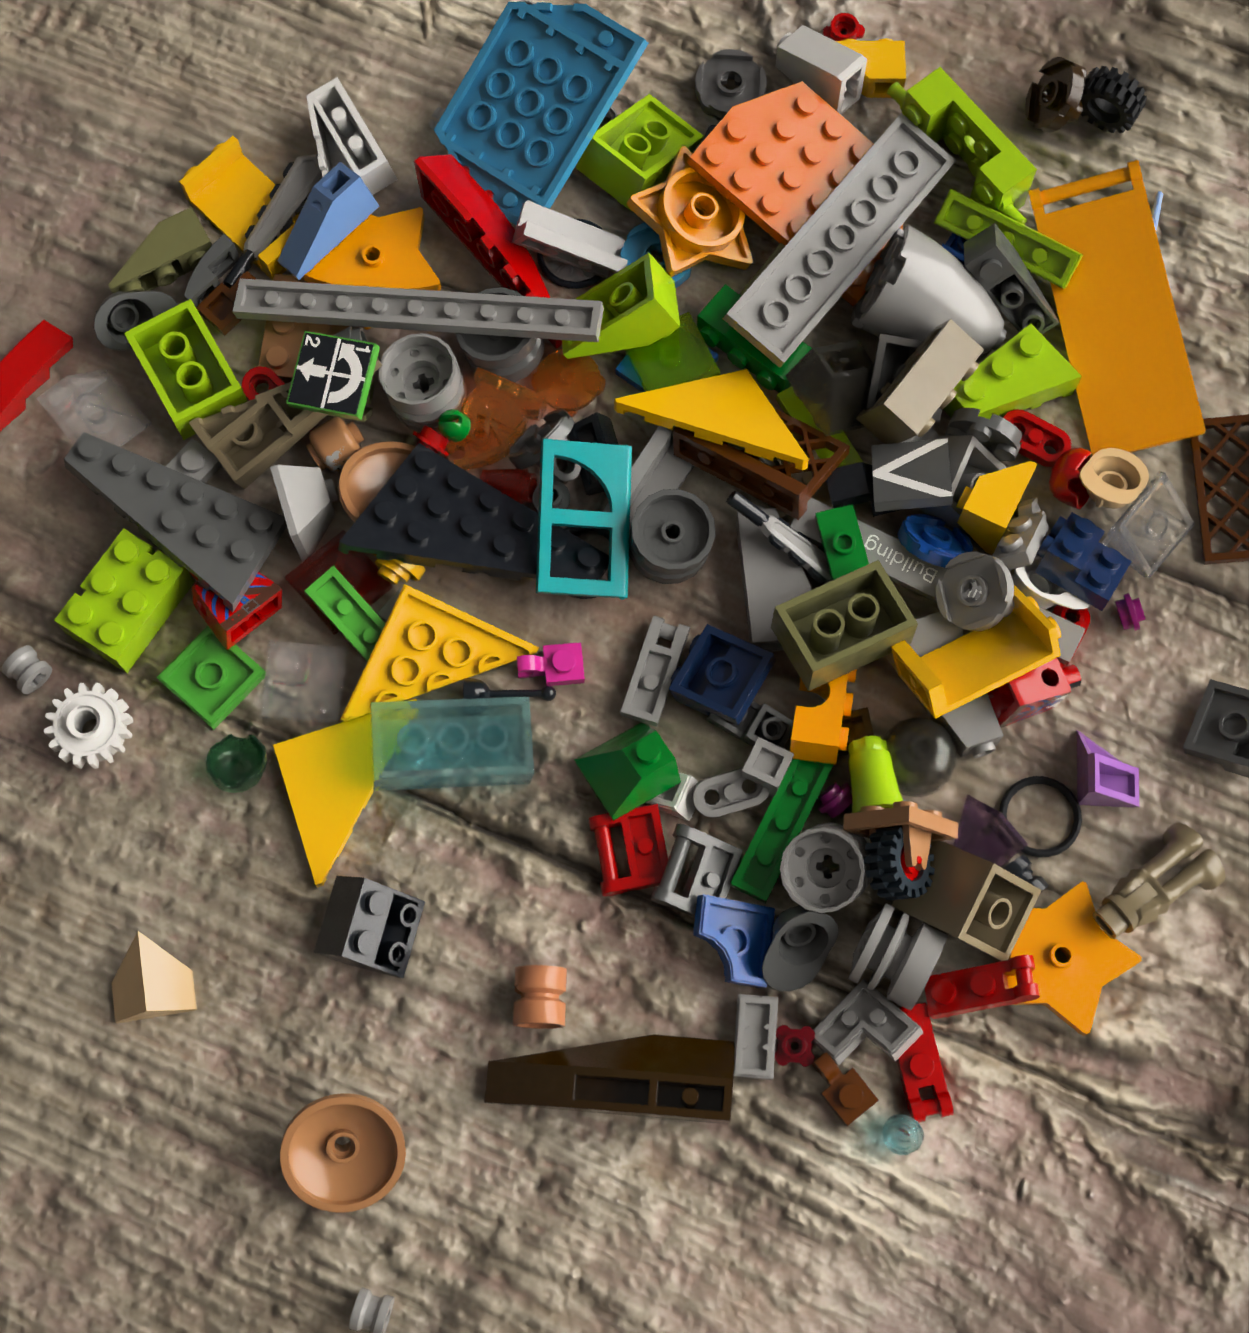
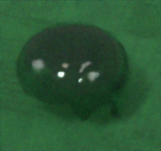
[205,734,267,793]

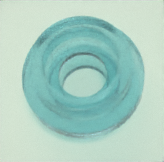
[883,1114,924,1155]

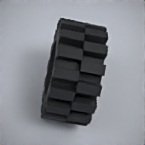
[1081,66,1147,133]

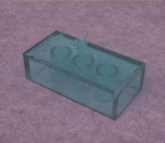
[370,697,534,791]

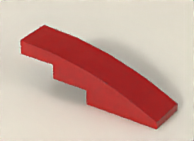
[0,320,73,432]

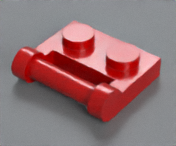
[588,804,668,896]

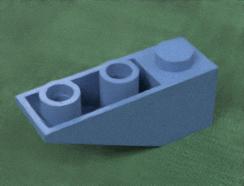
[277,162,379,280]

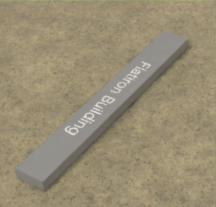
[790,498,1086,666]

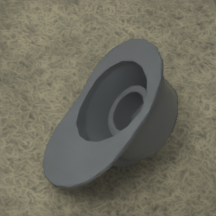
[94,291,178,350]
[762,905,838,991]

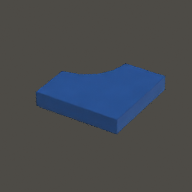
[693,894,775,988]

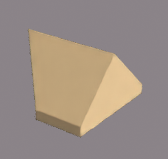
[111,931,197,1024]

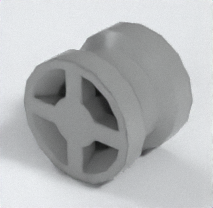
[2,645,52,694]
[349,1287,394,1333]

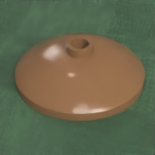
[338,442,416,522]
[280,1093,406,1213]

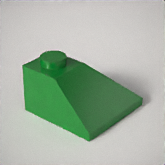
[574,722,681,821]

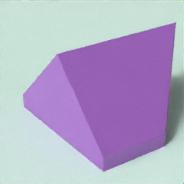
[1077,730,1140,808]

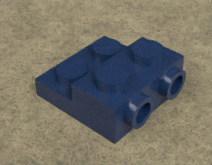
[1035,512,1132,611]
[669,624,776,725]

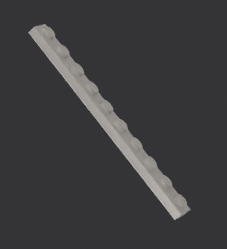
[232,278,604,342]

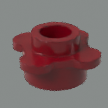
[775,1025,815,1067]

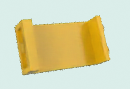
[179,136,299,280]
[891,585,1061,719]

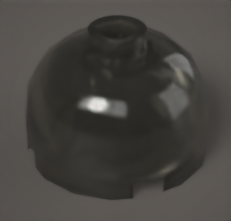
[883,717,956,797]

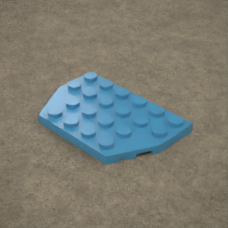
[434,2,649,226]

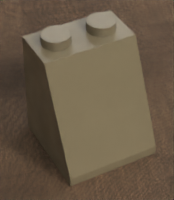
[891,841,1042,961]

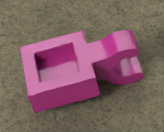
[517,642,585,686]

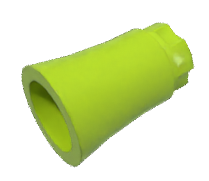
[848,735,903,813]

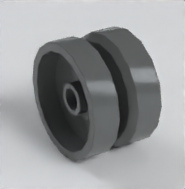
[455,287,544,385]
[629,489,716,584]

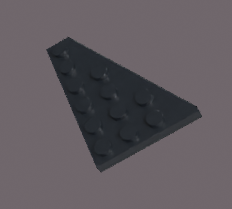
[338,443,609,581]

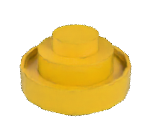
[373,554,426,585]

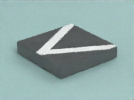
[871,438,953,512]

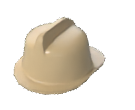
[1079,448,1149,509]

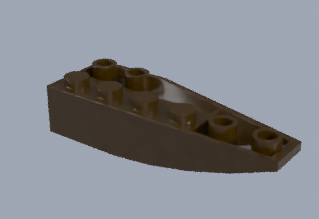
[484,1034,735,1124]

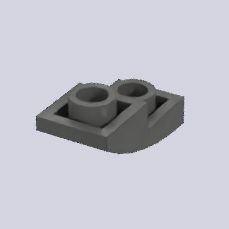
[705,701,794,748]

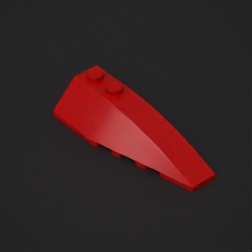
[414,154,562,349]

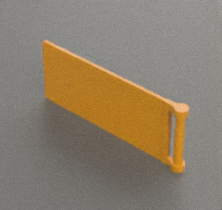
[1028,160,1206,456]

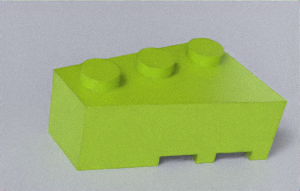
[943,324,1082,420]

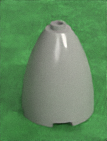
[851,224,1007,354]

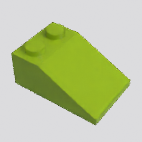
[576,94,704,211]
[562,253,680,359]

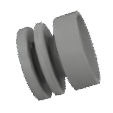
[379,333,467,432]
[780,822,872,913]
[848,903,948,1011]

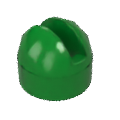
[438,409,471,442]

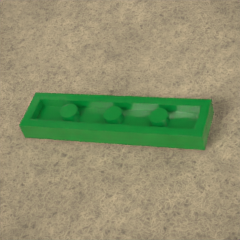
[730,759,834,904]

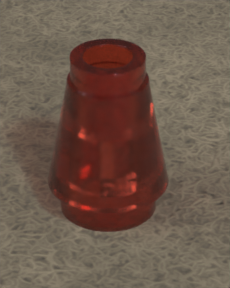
[480,468,537,504]

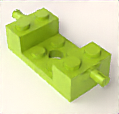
[887,67,1037,224]

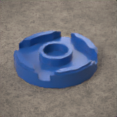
[897,514,973,568]

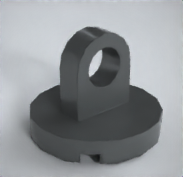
[508,409,581,483]

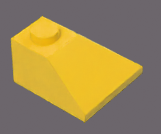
[956,461,1037,555]

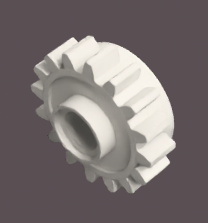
[44,683,133,769]

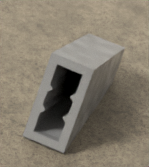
[736,505,812,652]
[885,612,1004,758]

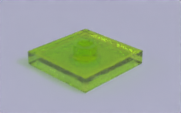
[625,312,720,392]

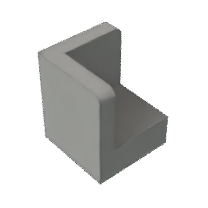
[741,737,794,799]

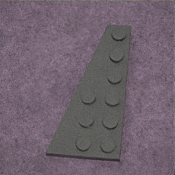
[64,432,287,612]

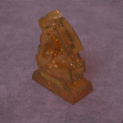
[446,367,547,470]

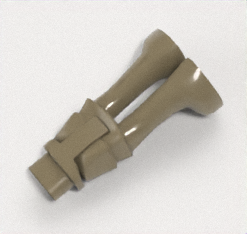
[1093,822,1226,939]

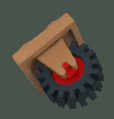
[843,801,958,900]

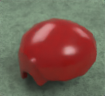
[1049,448,1091,510]

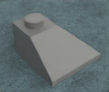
[270,465,338,562]

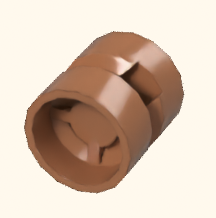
[513,965,567,1029]

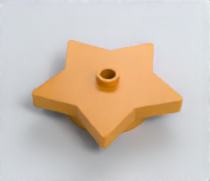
[626,146,753,277]
[303,207,441,330]
[1007,881,1142,1036]

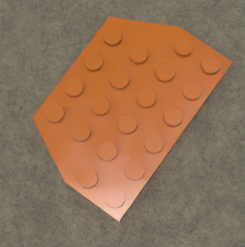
[686,81,904,306]

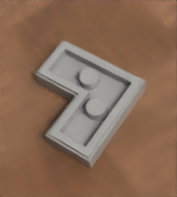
[812,979,923,1066]

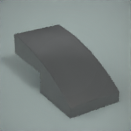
[184,234,240,307]

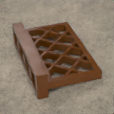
[673,408,850,520]
[1190,414,1249,565]

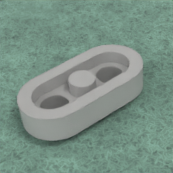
[692,767,769,817]

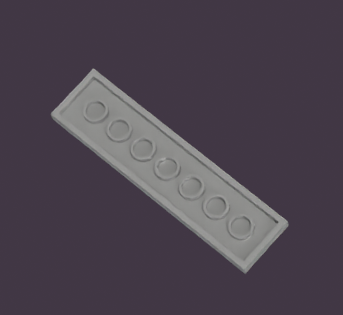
[723,113,956,368]

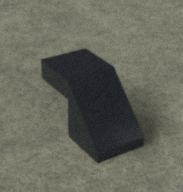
[826,462,904,517]

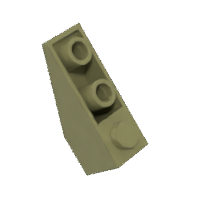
[108,207,212,293]

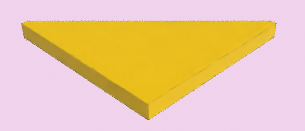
[614,369,809,470]
[340,584,539,722]
[273,698,419,888]

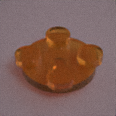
[531,349,606,417]

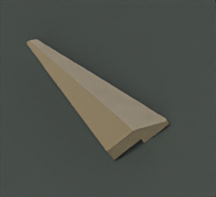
[189,358,382,489]

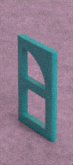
[536,439,632,600]

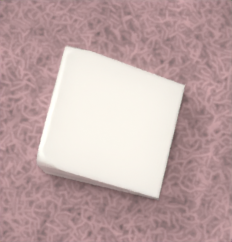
[645,773,698,821]

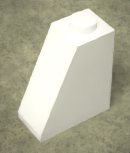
[775,25,868,115]

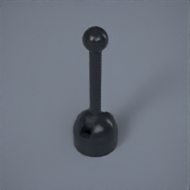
[463,679,556,710]

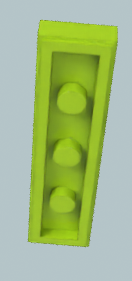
[934,189,1083,289]

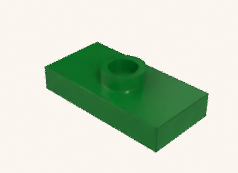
[815,504,869,581]

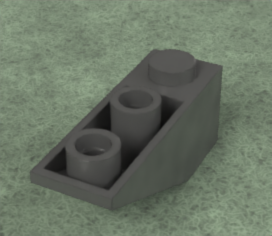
[964,223,1059,334]

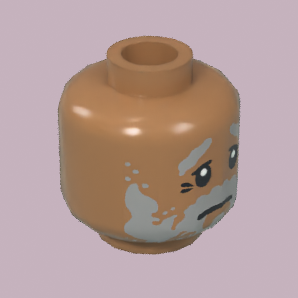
[306,417,365,473]

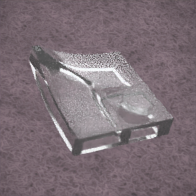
[261,640,347,722]

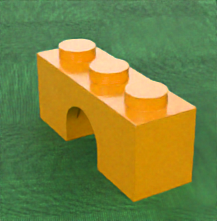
[790,669,857,765]

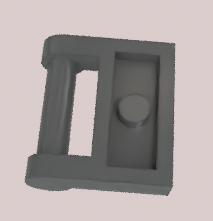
[650,824,743,918]

